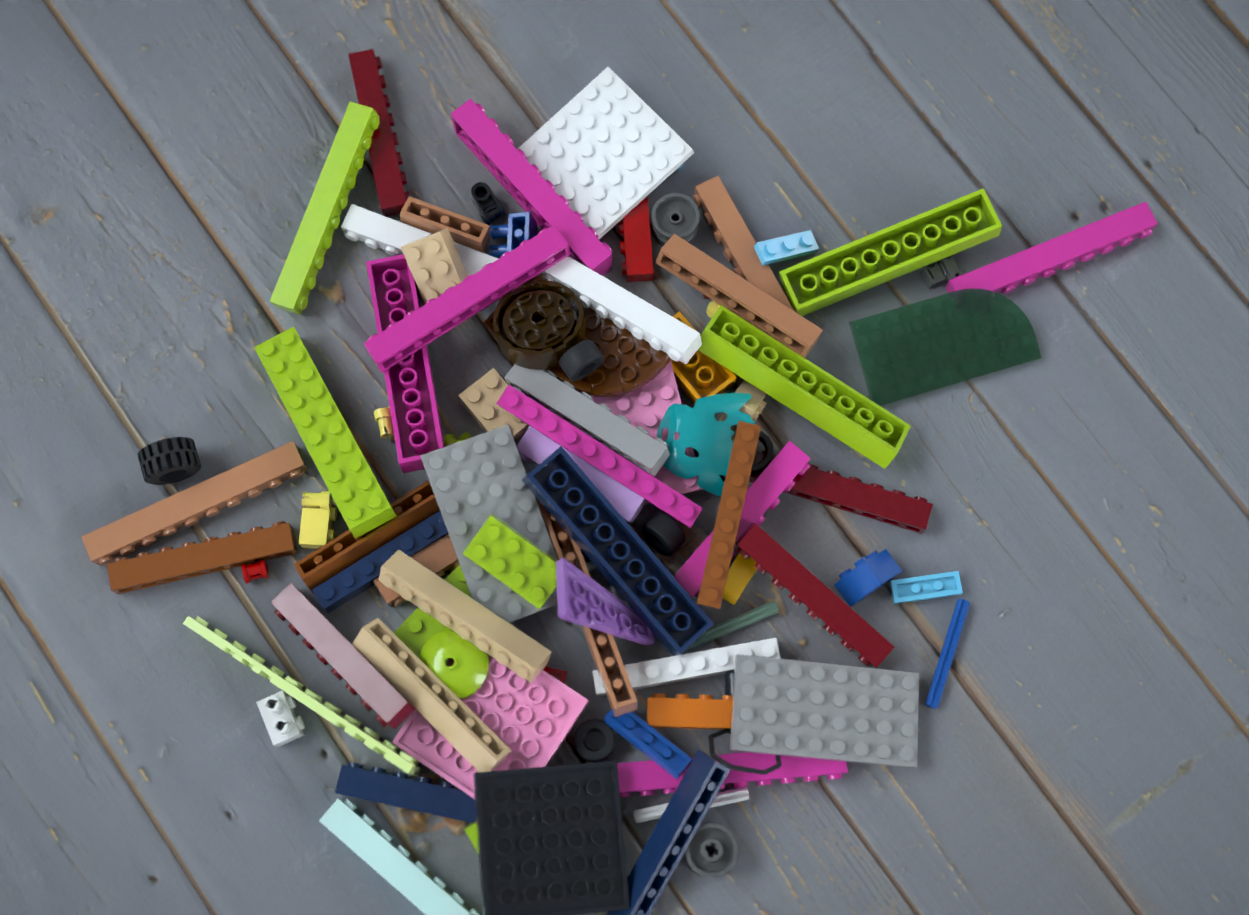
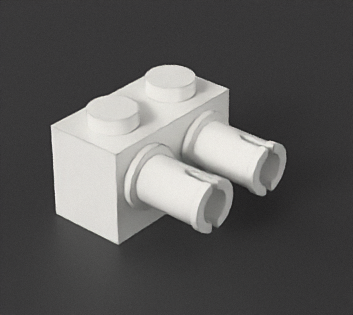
[256,690,305,747]

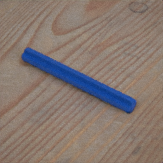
[925,599,970,709]

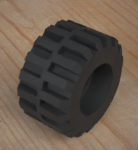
[137,437,201,485]

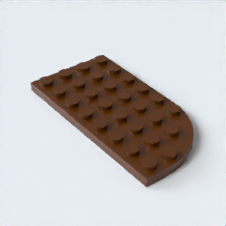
[483,273,672,397]

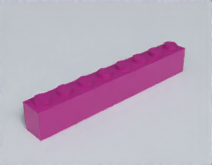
[674,441,811,598]

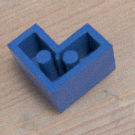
[834,549,902,607]

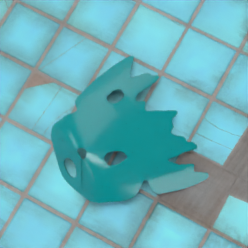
[657,393,755,497]

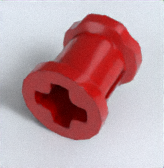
[241,559,270,584]

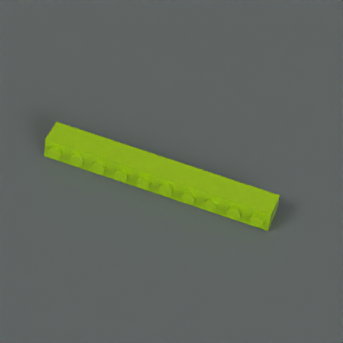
[270,102,379,315]

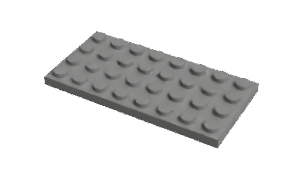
[420,425,558,623]
[730,654,919,768]

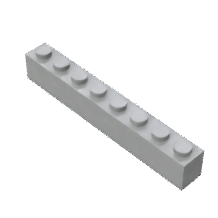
[504,364,670,477]

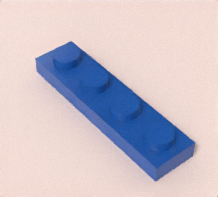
[604,710,693,780]

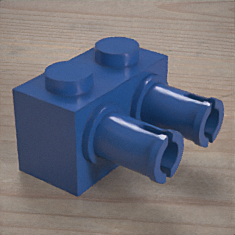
[489,212,538,258]

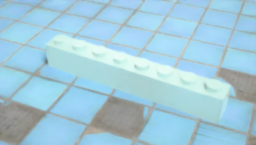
[319,798,481,915]

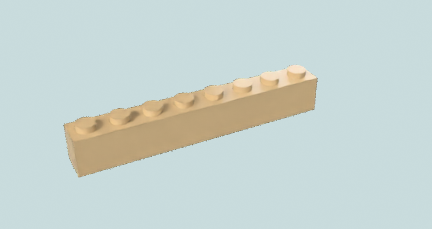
[379,550,552,683]
[352,618,511,772]

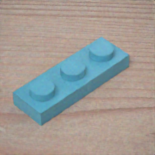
[754,230,819,266]
[890,571,963,604]

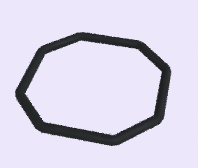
[708,728,782,775]

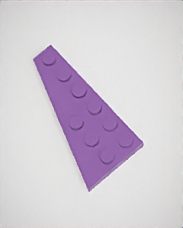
[556,558,655,646]

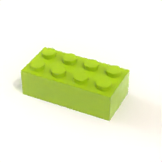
[463,513,558,609]

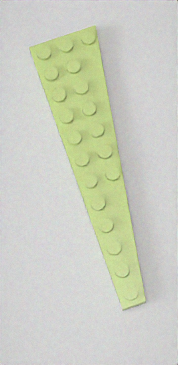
[183,616,422,776]

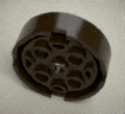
[493,280,586,370]

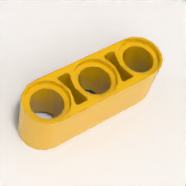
[722,554,757,605]

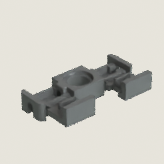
[920,254,965,289]

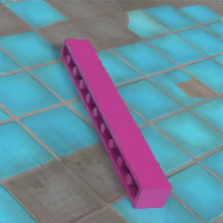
[945,202,1158,310]
[363,225,570,373]
[496,384,703,528]
[617,752,848,798]

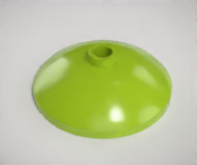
[419,629,489,699]

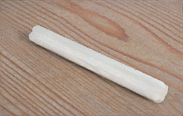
[633,787,749,823]

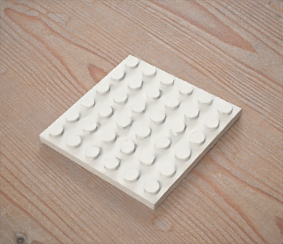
[517,67,694,240]

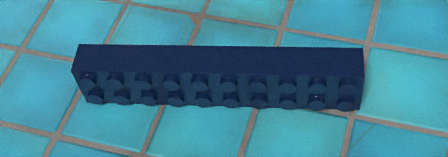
[522,446,714,656]

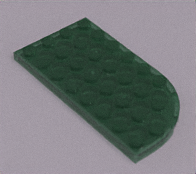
[849,288,1042,406]

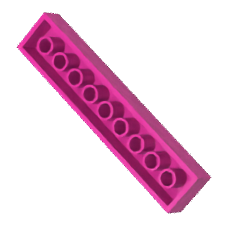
[450,98,612,277]
[366,254,445,473]

